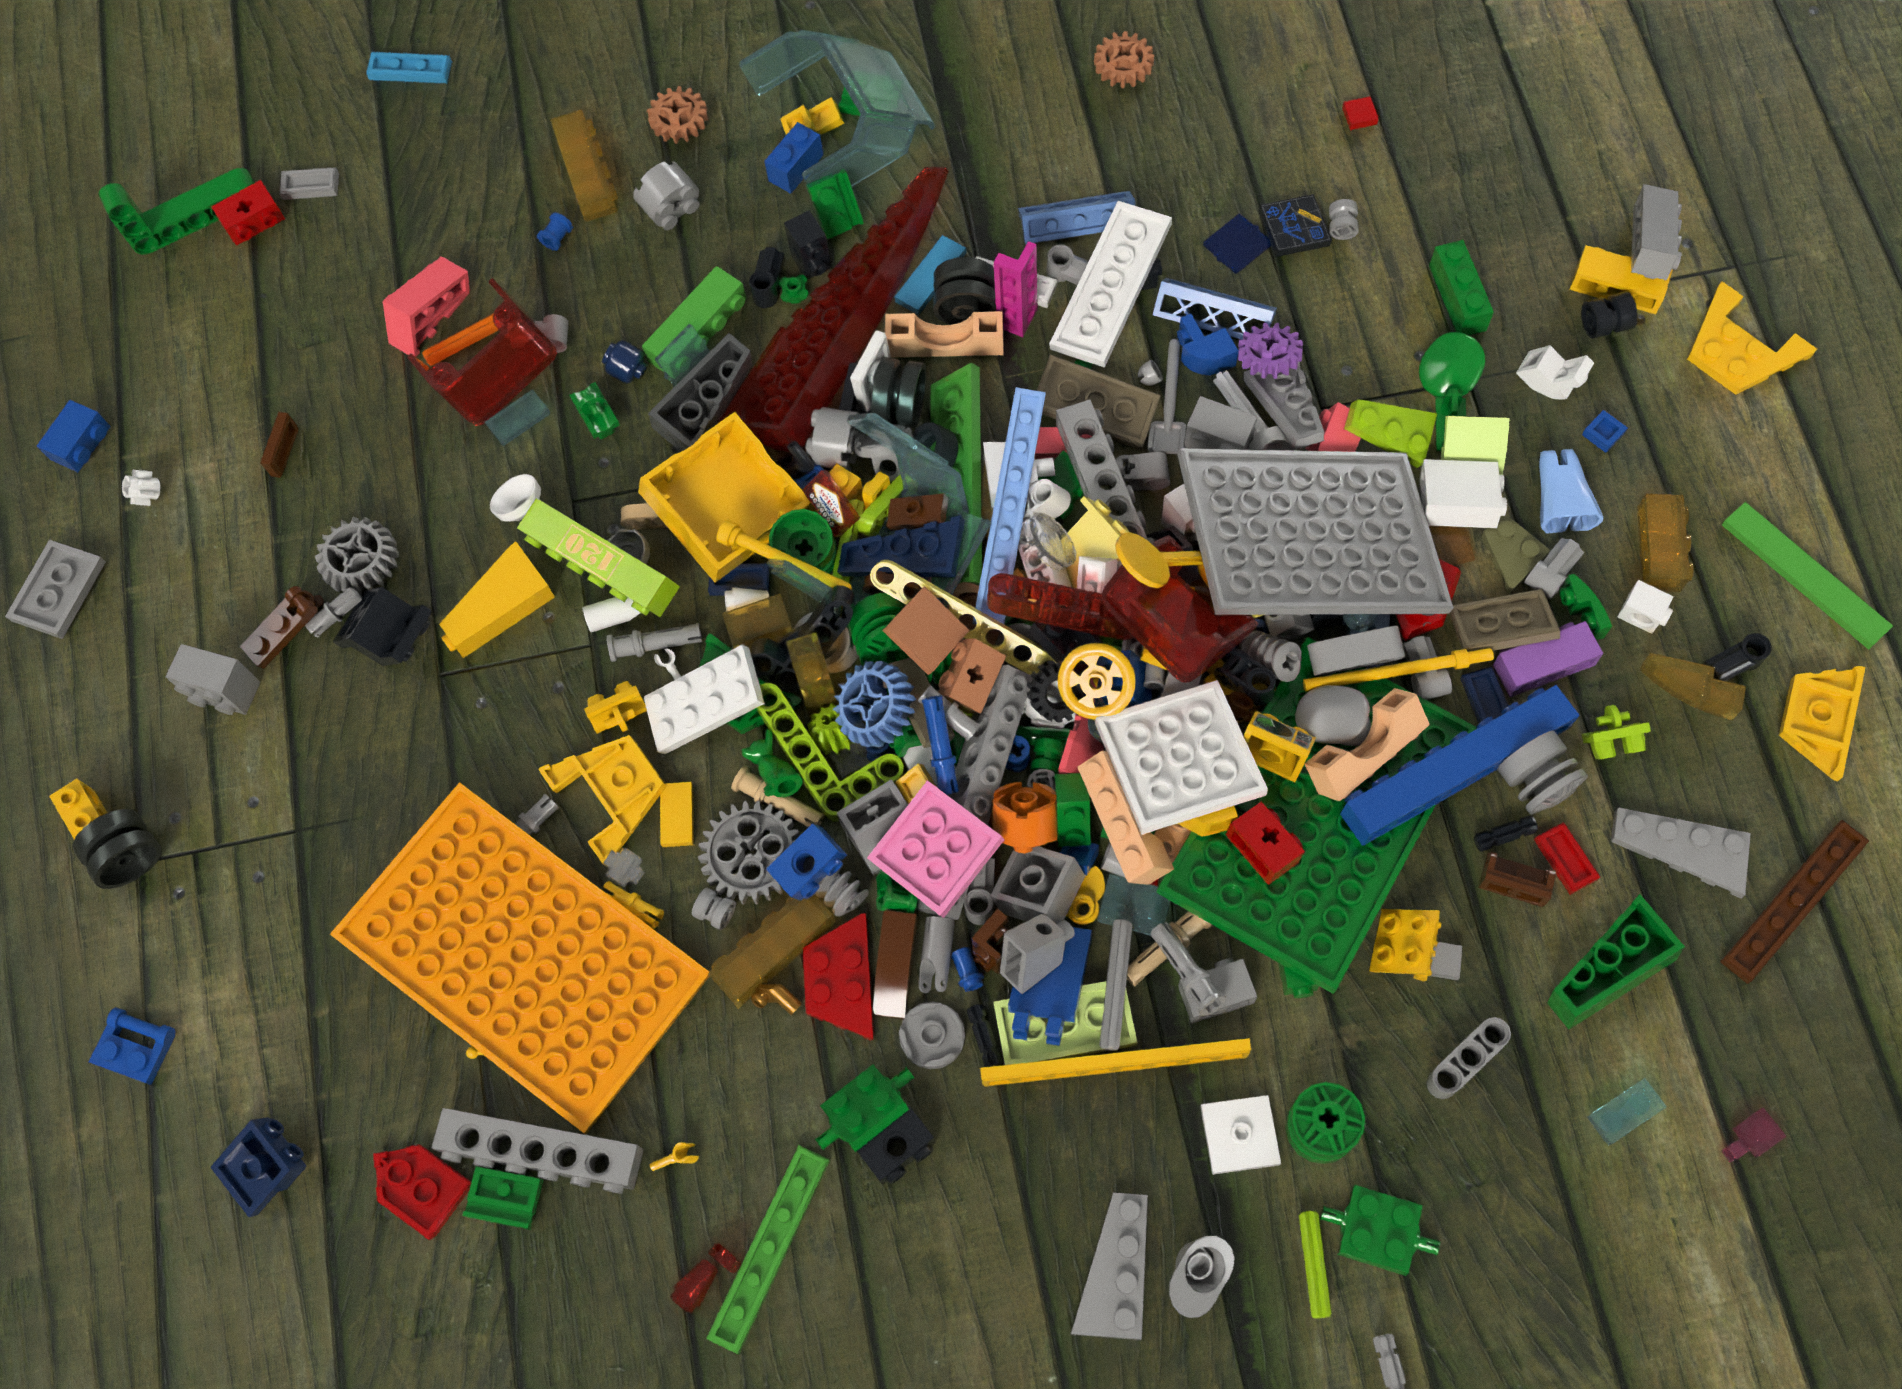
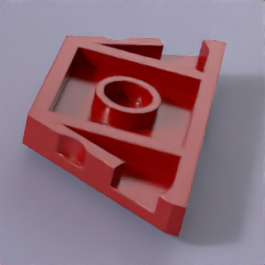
[803,913,874,1040]

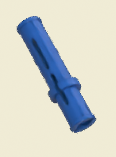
[922,695,959,795]

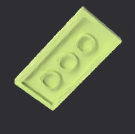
[993,981,1138,1065]

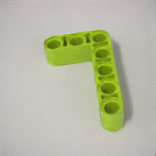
[757,683,904,821]

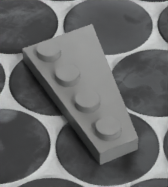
[1611,808,1751,898]
[1071,1193,1148,1340]

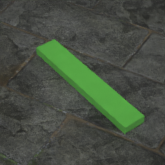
[1722,502,1893,650]
[706,1145,830,1355]

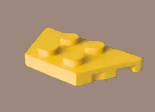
[1779,666,1866,781]

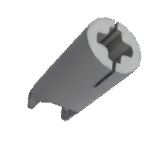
[919,917,955,993]

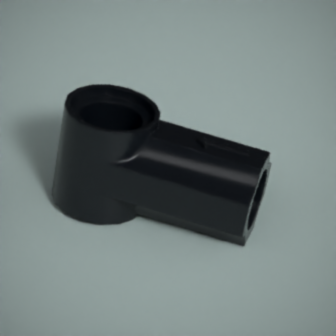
[749,247,785,308]
[1702,633,1772,687]

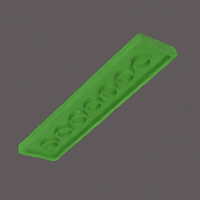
[931,363,982,601]

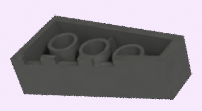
[648,333,752,452]

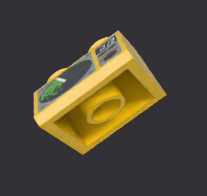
[1244,711,1316,782]

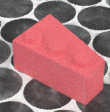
[383,256,470,359]

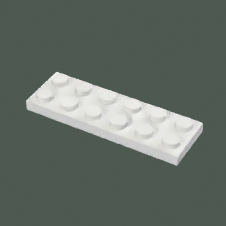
[1049,201,1172,367]

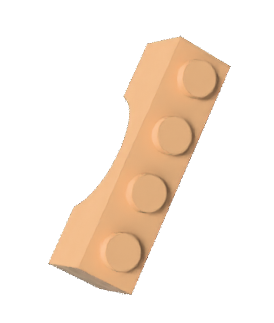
[885,311,1003,358]
[1305,688,1430,802]
[1077,751,1174,885]

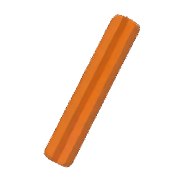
[422,313,503,366]

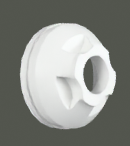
[490,474,541,522]

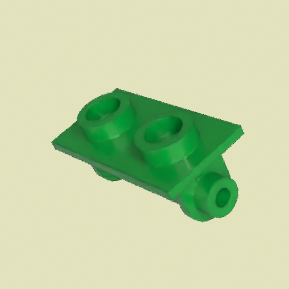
[1435,389,1466,451]

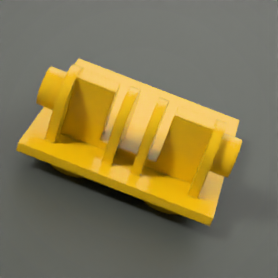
[1369,909,1442,981]

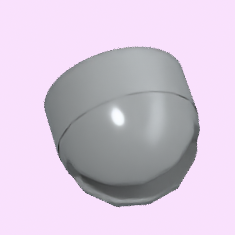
[1138,360,1163,386]

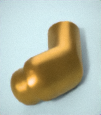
[751,984,802,1015]

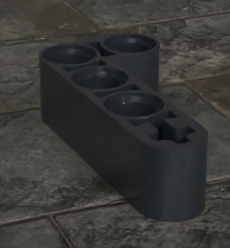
[750,586,855,693]

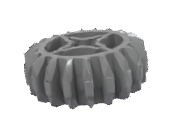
[315,516,399,595]

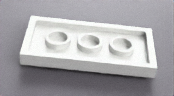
[644,645,764,754]

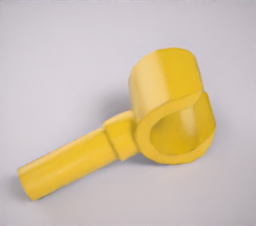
[650,1142,699,1171]

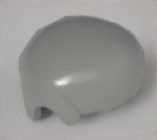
[608,529,650,564]

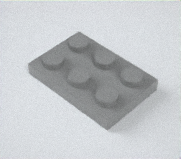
[5,540,106,639]

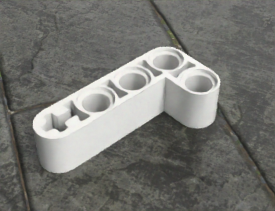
[1018,479,1072,605]

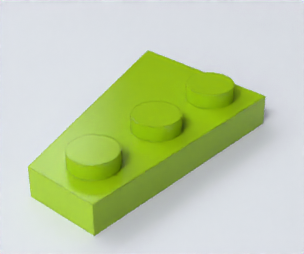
[1344,399,1437,468]

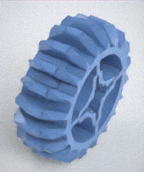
[833,661,917,747]

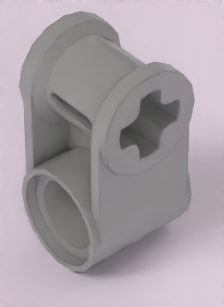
[1116,451,1170,491]

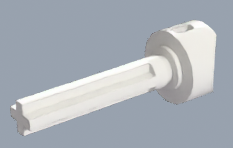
[1213,371,1295,451]

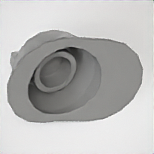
[1169,1236,1234,1318]

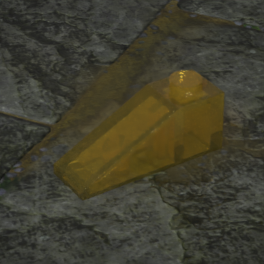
[786,633,838,717]

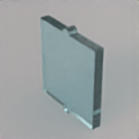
[655,324,710,387]

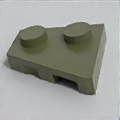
[1481,514,1551,594]

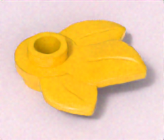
[1066,866,1105,926]

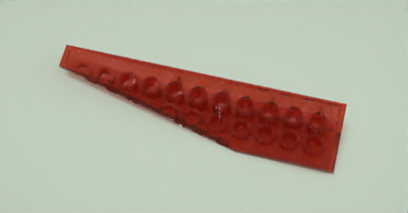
[718,167,949,452]

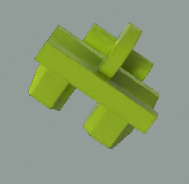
[1582,704,1651,759]

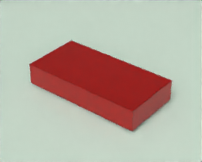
[1534,822,1601,895]

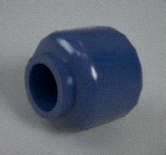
[602,340,648,384]

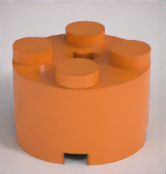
[992,782,1058,853]

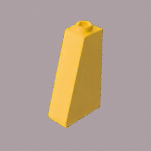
[439,542,555,658]

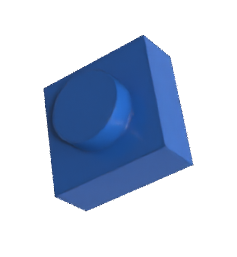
[1582,410,1628,453]
[1060,843,1099,875]

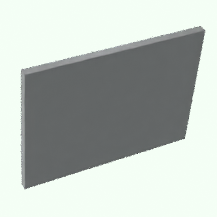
[1177,448,1454,615]

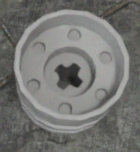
[1497,730,1588,815]

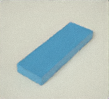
[366,52,452,83]
[895,235,966,315]

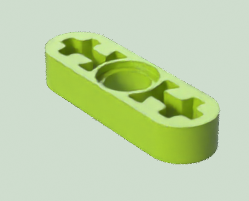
[858,471,920,537]

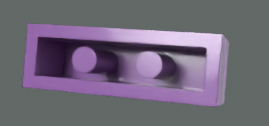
[1493,621,1603,697]

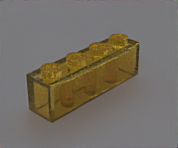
[550,109,618,222]
[708,894,836,1009]

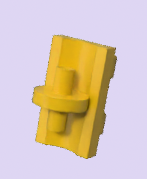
[584,681,647,734]

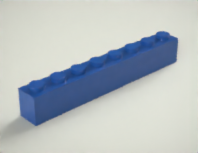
[1340,685,1580,846]

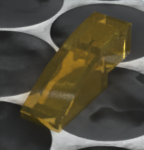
[1640,653,1746,720]

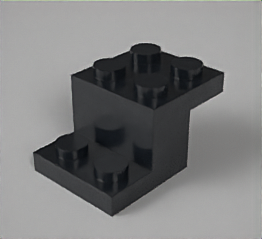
[333,587,432,666]

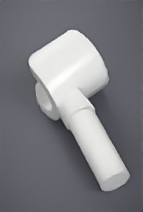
[654,649,681,680]

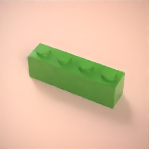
[642,266,747,378]

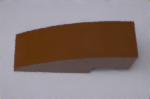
[872,911,918,1019]

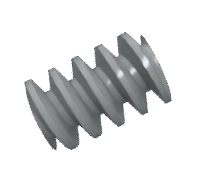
[1238,630,1301,682]
[803,856,869,916]

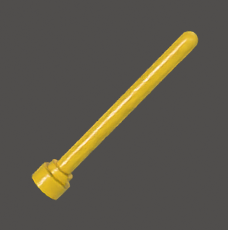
[717,519,852,590]

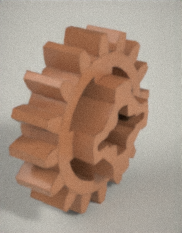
[1094,31,1154,88]
[647,86,708,143]

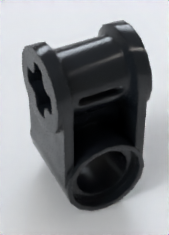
[1213,648,1276,706]

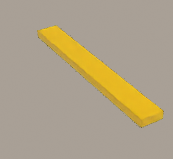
[980,1038,1251,1087]

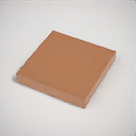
[882,586,970,675]

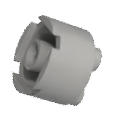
[633,161,700,230]
[806,407,861,472]

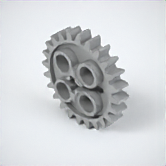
[698,801,800,905]

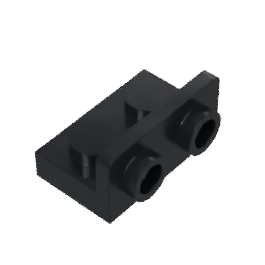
[1028,603,1104,672]

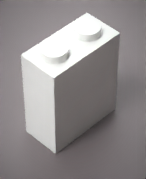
[1419,459,1507,528]

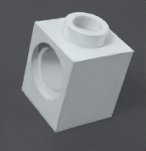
[1617,580,1674,634]

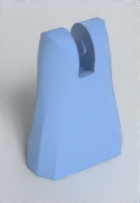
[1539,449,1603,533]

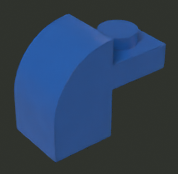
[1177,314,1238,375]

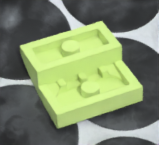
[1441,416,1510,475]

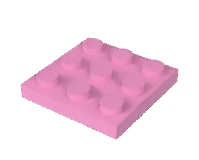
[867,780,1005,918]

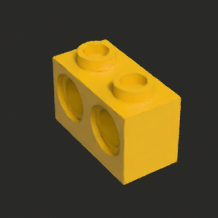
[49,778,107,839]

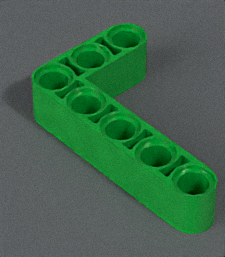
[99,168,255,255]

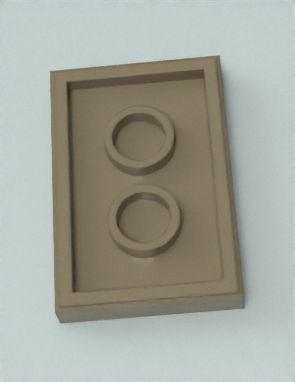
[1449,589,1560,652]

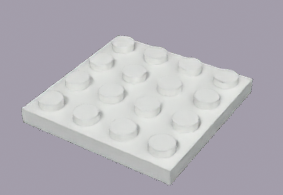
[1095,680,1268,835]

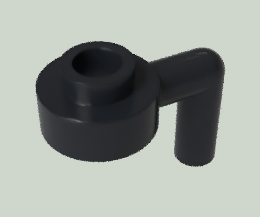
[776,440,814,480]

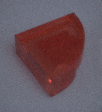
[708,1242,742,1274]

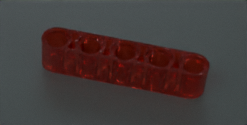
[986,573,1142,640]

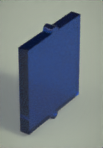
[1203,213,1272,274]

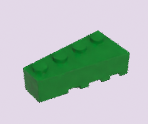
[1547,894,1685,1030]

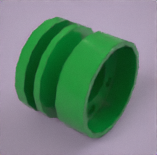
[769,509,838,585]
[847,593,910,666]
[1285,1082,1365,1164]

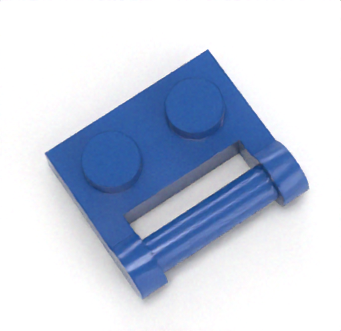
[89,1007,176,1085]

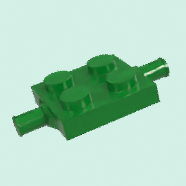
[815,1064,915,1152]
[1320,1185,1440,1276]

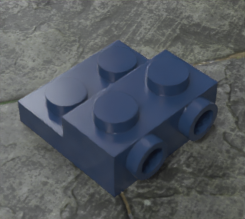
[210,1117,307,1217]

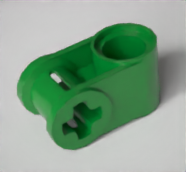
[876,869,918,913]

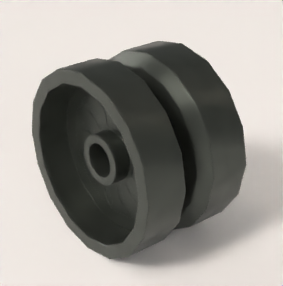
[933,257,996,325]
[871,357,926,428]
[72,809,161,889]

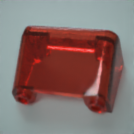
[1102,535,1259,683]

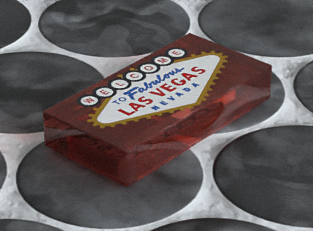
[802,470,860,537]

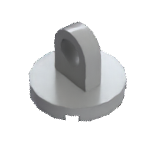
[854,424,914,482]

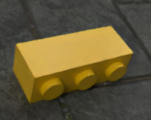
[1569,245,1673,315]

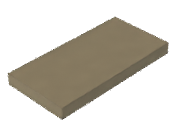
[1037,354,1161,451]

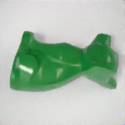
[742,730,803,797]

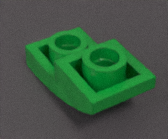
[1560,574,1612,640]

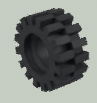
[1027,660,1086,723]

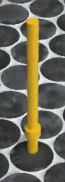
[1303,648,1494,692]

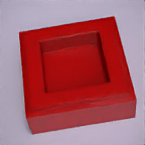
[1342,96,1379,130]

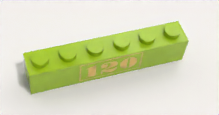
[517,498,680,617]

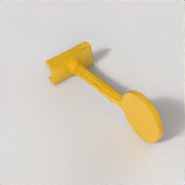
[1115,532,1209,588]

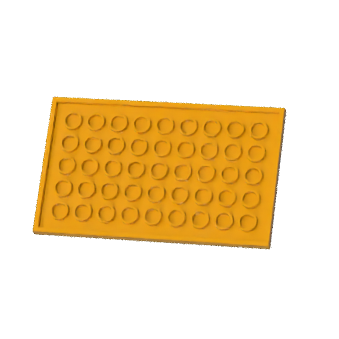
[330,782,711,1135]

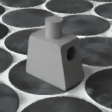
[1000,914,1075,994]

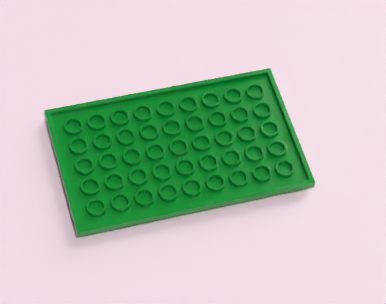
[1156,637,1476,994]

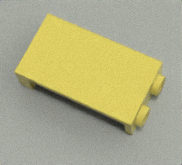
[1012,496,1130,619]

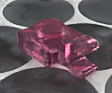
[1721,1108,1786,1162]

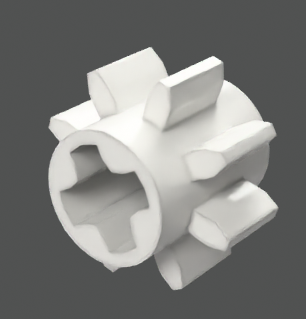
[122,470,160,506]

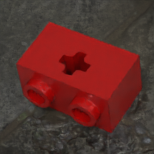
[211,180,285,246]
[1226,801,1305,885]

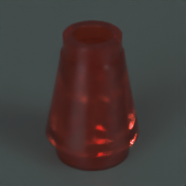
[670,1258,718,1314]

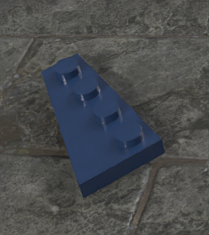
[837,515,965,578]

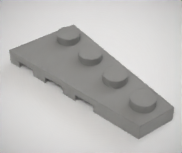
[1244,362,1324,449]

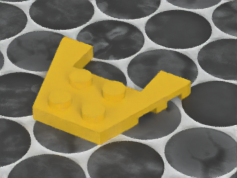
[1687,281,1817,395]
[538,735,667,866]

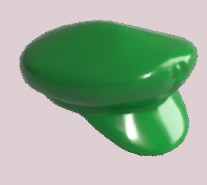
[1419,332,1485,397]

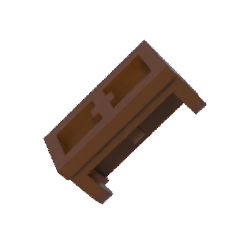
[1478,851,1556,907]

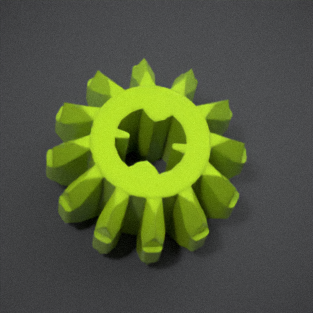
[807,702,854,755]

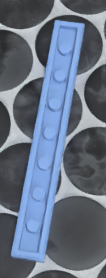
[973,387,1046,624]

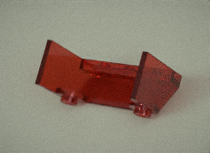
[407,278,557,426]

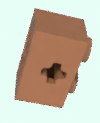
[938,638,1006,713]

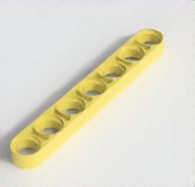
[870,560,1056,675]

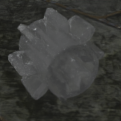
[603,848,645,888]

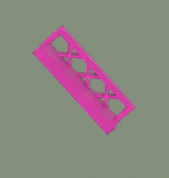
[994,241,1037,337]

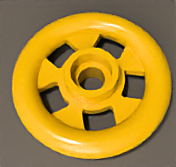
[1058,643,1136,720]

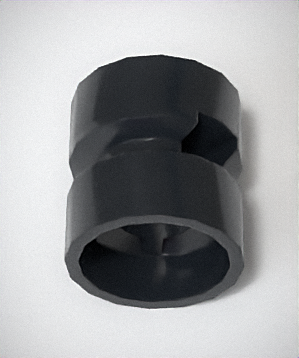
[1581,291,1638,339]

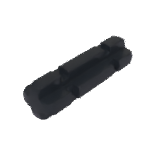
[1474,815,1538,851]
[967,1004,1002,1067]

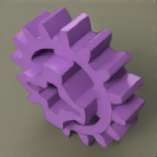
[1238,323,1303,379]

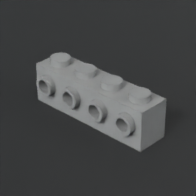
[1631,184,1682,280]

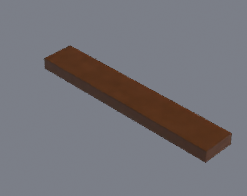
[1720,820,1869,984]

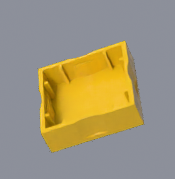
[638,412,812,583]

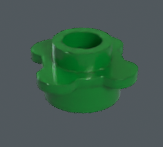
[779,275,809,304]

